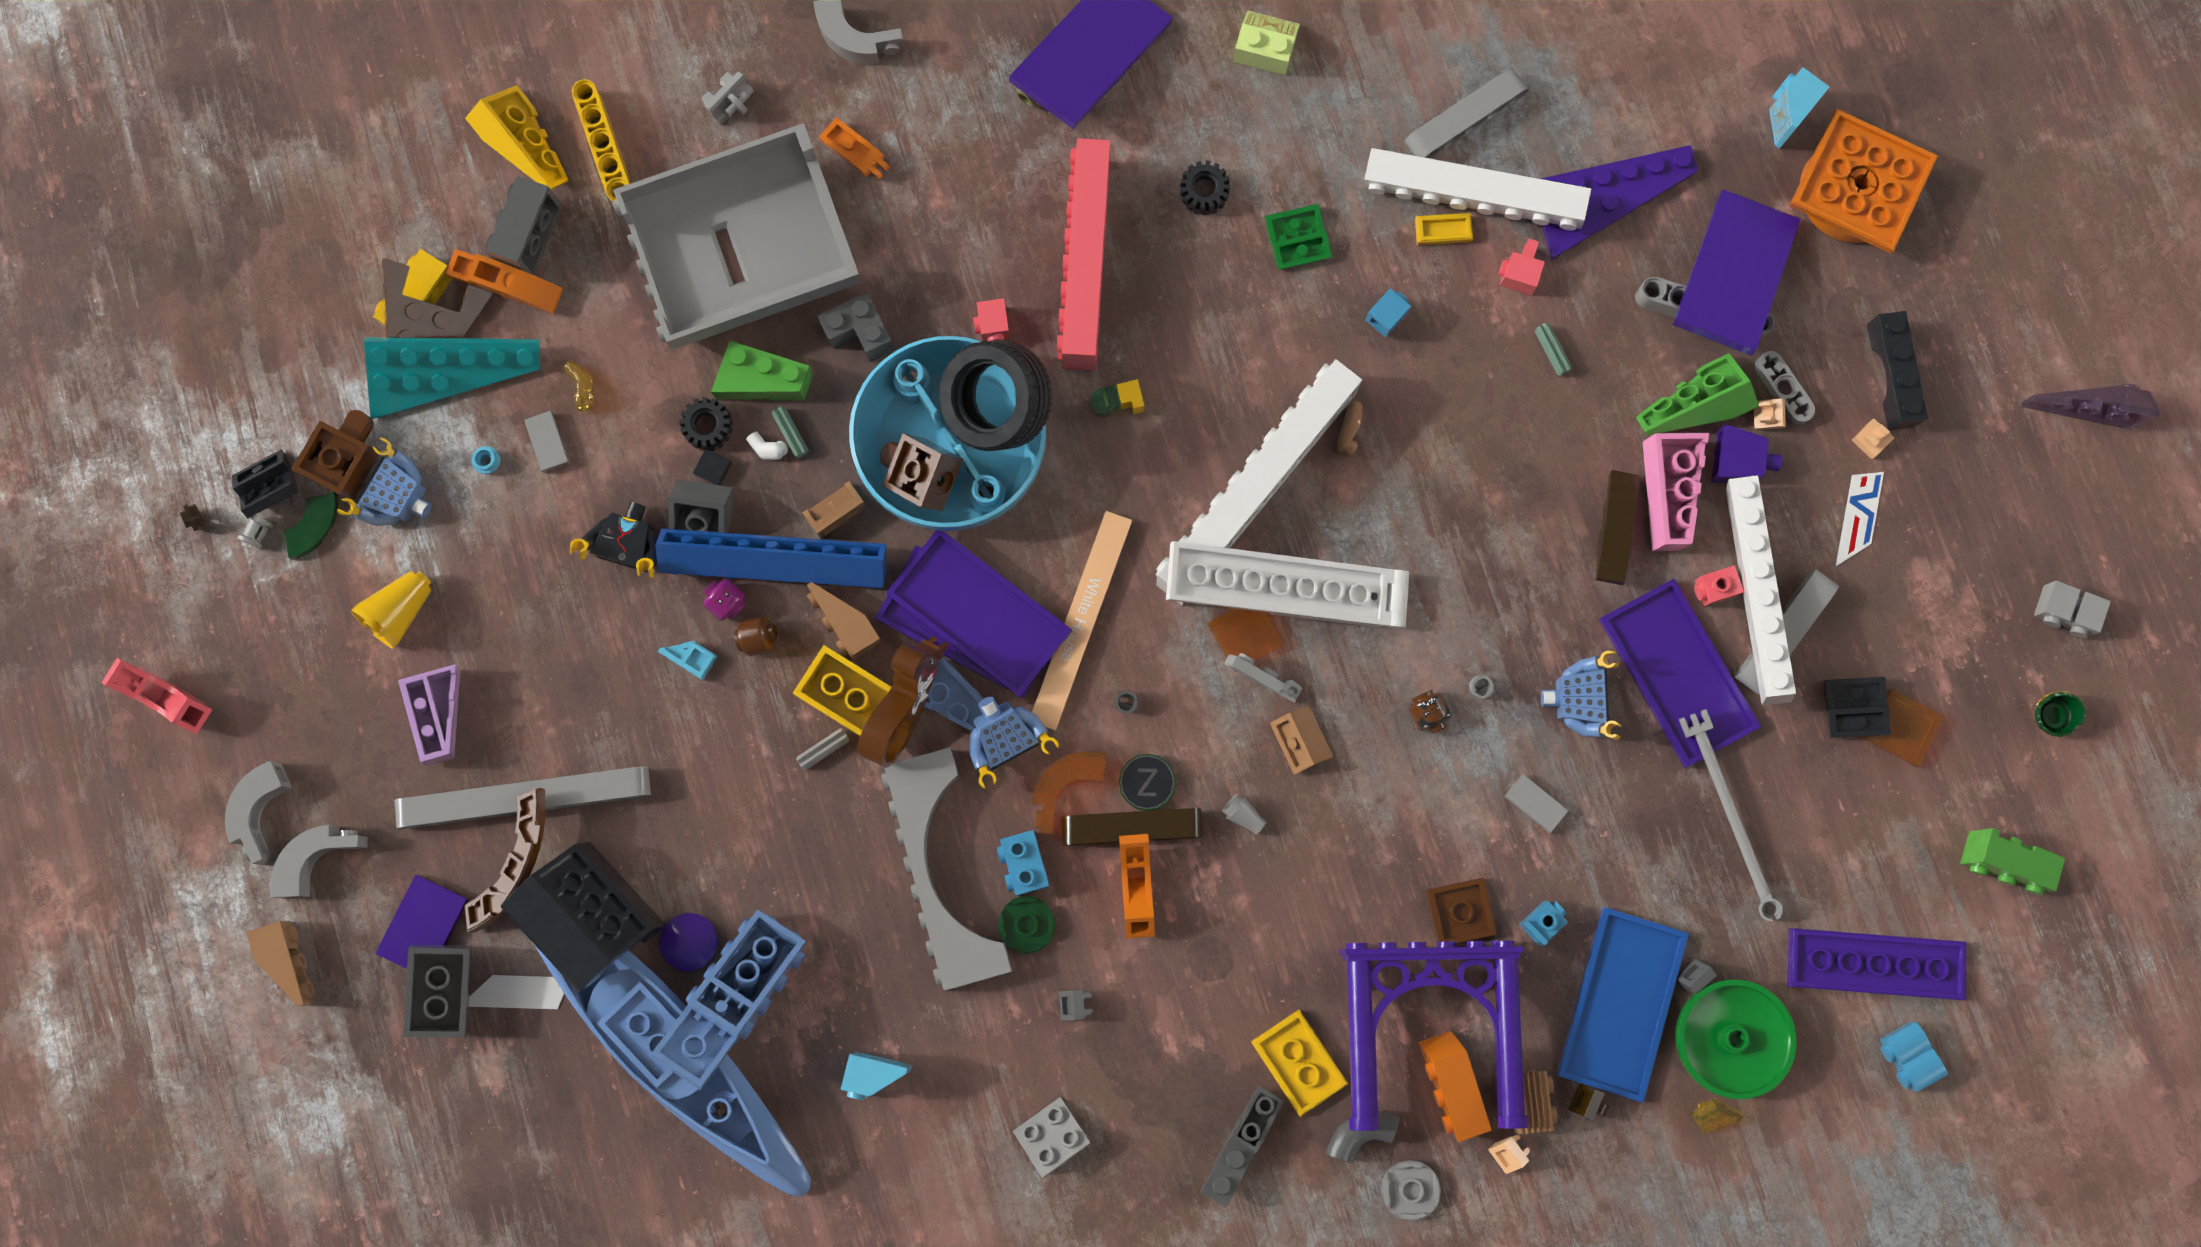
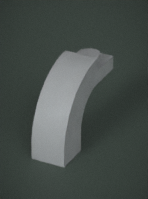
[813,0,905,65]
[225,760,292,865]
[270,825,368,898]

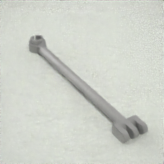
[1679,709,1783,921]

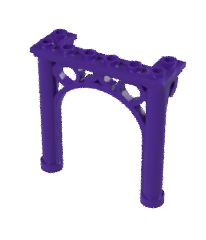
[1339,941,1528,1131]

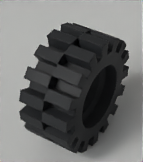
[1180,160,1230,215]
[679,397,733,451]

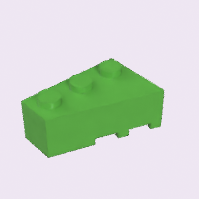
[1960,828,2065,895]

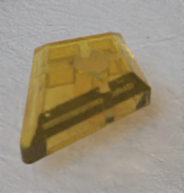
[1690,1098,1745,1133]

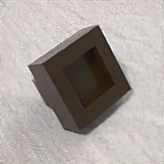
[1569,1083,1610,1121]

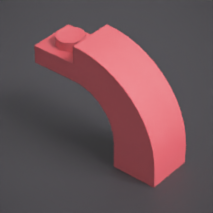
[101,658,212,734]

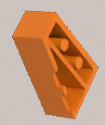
[1418,1031,1492,1142]

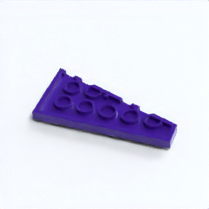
[1541,145,1698,261]

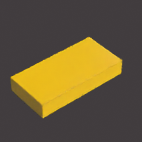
[1415,213,1473,245]

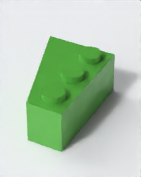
[711,341,813,401]

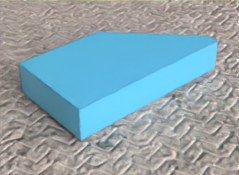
[658,641,718,680]

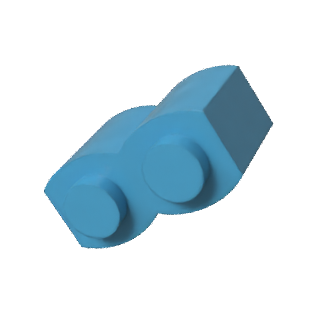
[1880,1022,1948,1092]

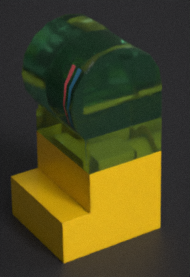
[1091,379,1144,417]

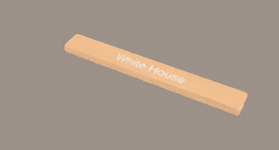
[1032,511,1132,731]

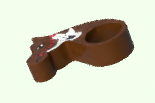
[857,636,949,768]

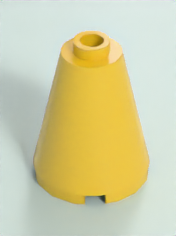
[350,571,432,649]

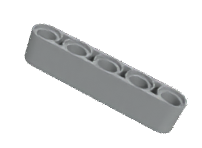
[1405,68,1529,159]
[1635,277,1774,341]
[1735,569,1839,695]

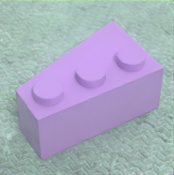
[398,664,460,767]

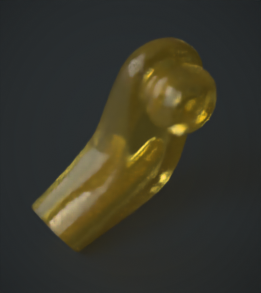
[563,360,594,412]

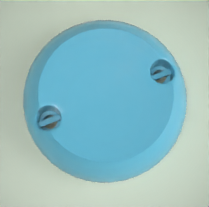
[849,336,1046,531]

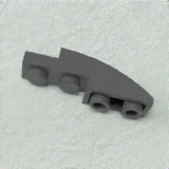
[1199,1086,1284,1208]

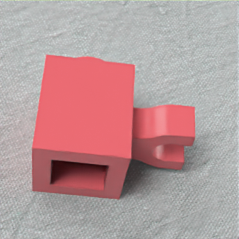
[1498,238,1545,296]

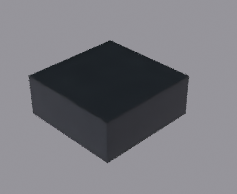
[693,449,732,486]

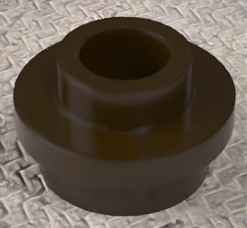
[180,504,205,531]

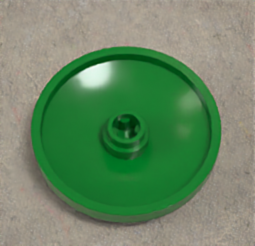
[1675,980,1797,1099]

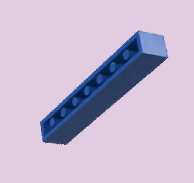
[655,529,887,588]

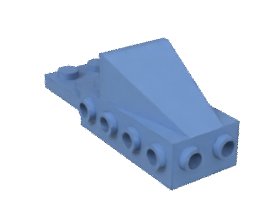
[651,909,806,1090]

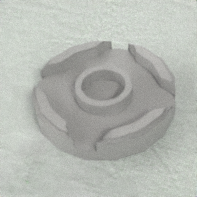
[1381,1159,1441,1221]

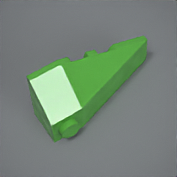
[1636,353,1759,436]

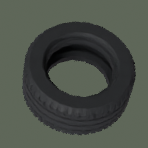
[939,341,1053,451]

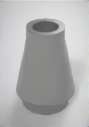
[1222,794,1266,835]

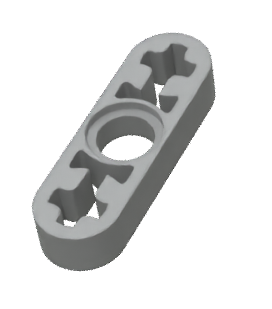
[1754,351,1815,425]

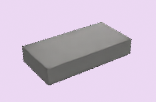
[524,411,570,473]
[1504,774,1568,833]

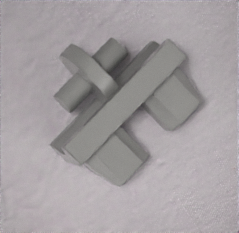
[701,71,754,125]

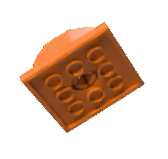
[1789,109,1938,254]

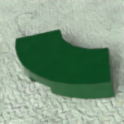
[284,492,338,560]

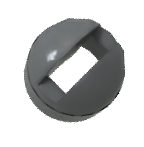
[1115,690,1138,714]

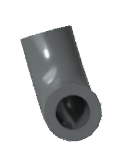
[1326,1111,1399,1163]

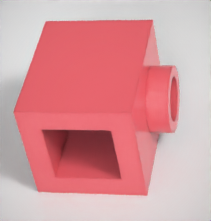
[973,298,1010,341]
[1694,565,1744,607]

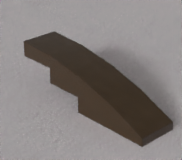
[1595,470,1639,586]

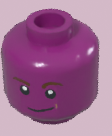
[703,579,746,621]

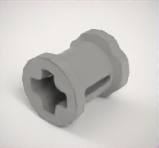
[236,515,274,550]

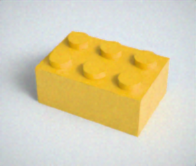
[793,645,891,736]

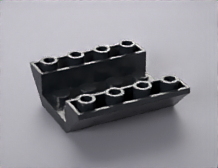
[500,842,666,993]

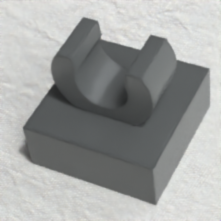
[1676,959,1717,995]
[1058,989,1093,1021]

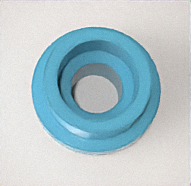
[471,446,500,474]

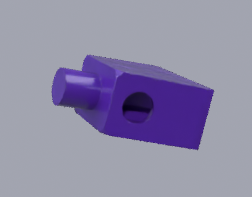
[1711,425,1782,483]

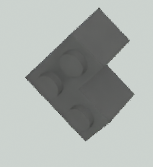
[817,292,894,361]

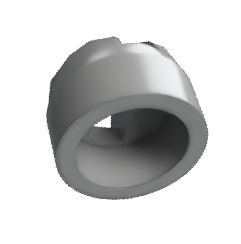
[1469,675,1494,699]

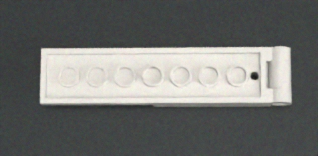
[1166,541,1410,629]

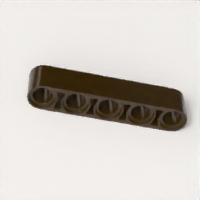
[1061,808,1203,846]

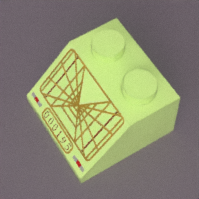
[1234,11,1300,75]

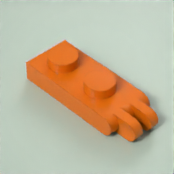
[819,117,890,180]

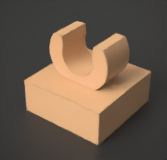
[1754,398,1786,430]
[1852,418,1895,459]
[1488,1135,1530,1174]

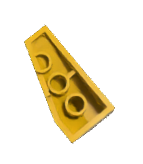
[465,85,569,190]

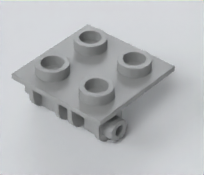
[1013,1097,1091,1179]

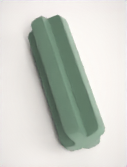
[1535,323,1572,376]
[772,406,809,458]

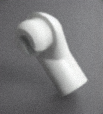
[746,432,788,460]

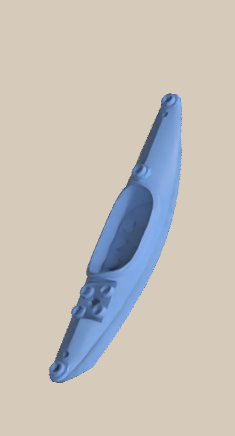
[534,944,811,1196]

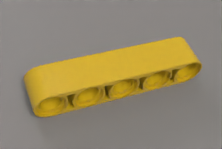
[572,79,631,204]

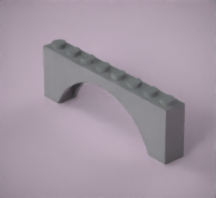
[881,747,1012,991]

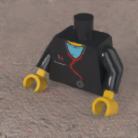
[570,502,658,578]

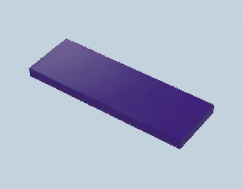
[1787,928,1966,1001]

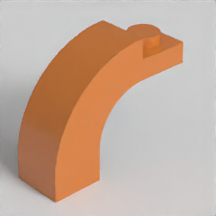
[1119,834,1155,939]

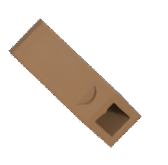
[807,582,883,660]
[246,921,315,1006]

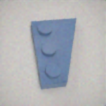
[925,656,984,731]

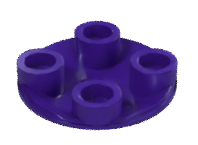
[660,913,719,971]

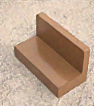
[1270,706,1333,774]

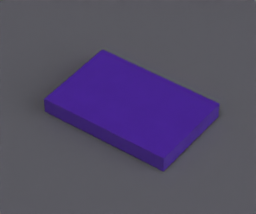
[375,875,469,969]

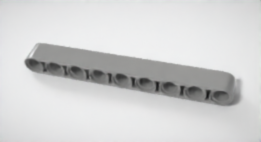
[394,766,651,829]

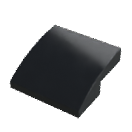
[232,449,298,519]
[1824,676,1891,738]

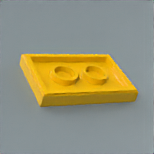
[1251,1009,1348,1117]

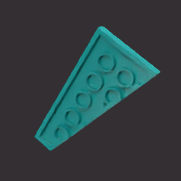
[364,337,541,419]

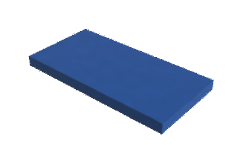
[1556,907,1689,1103]

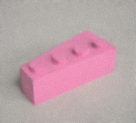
[1643,433,1709,551]

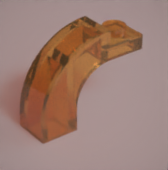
[1032,751,1106,836]

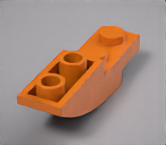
[445,249,563,314]

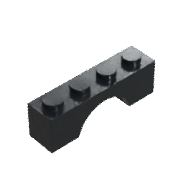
[1867,311,1928,430]

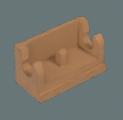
[802,481,867,539]

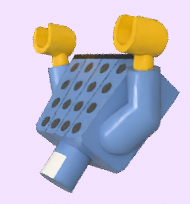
[337,437,432,526]
[1541,651,1622,740]
[969,697,1059,788]

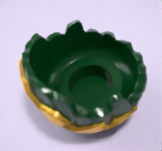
[2035,691,2087,737]

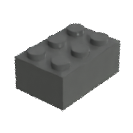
[486,176,562,275]
[403,944,472,1038]

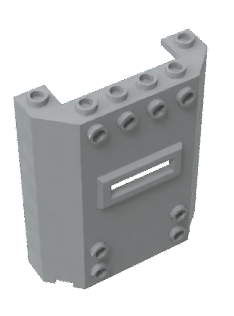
[612,123,862,350]

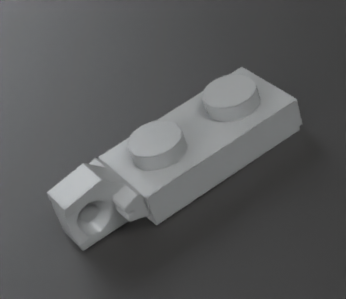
[1224,653,1302,703]

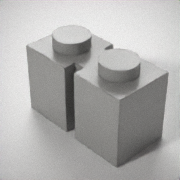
[2034,581,2111,638]

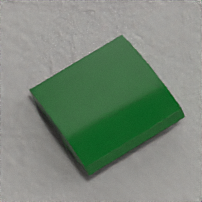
[1264,204,1332,270]

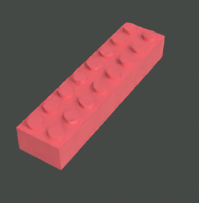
[1057,138,1110,371]

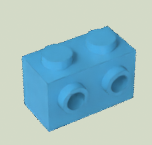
[997,830,1050,896]

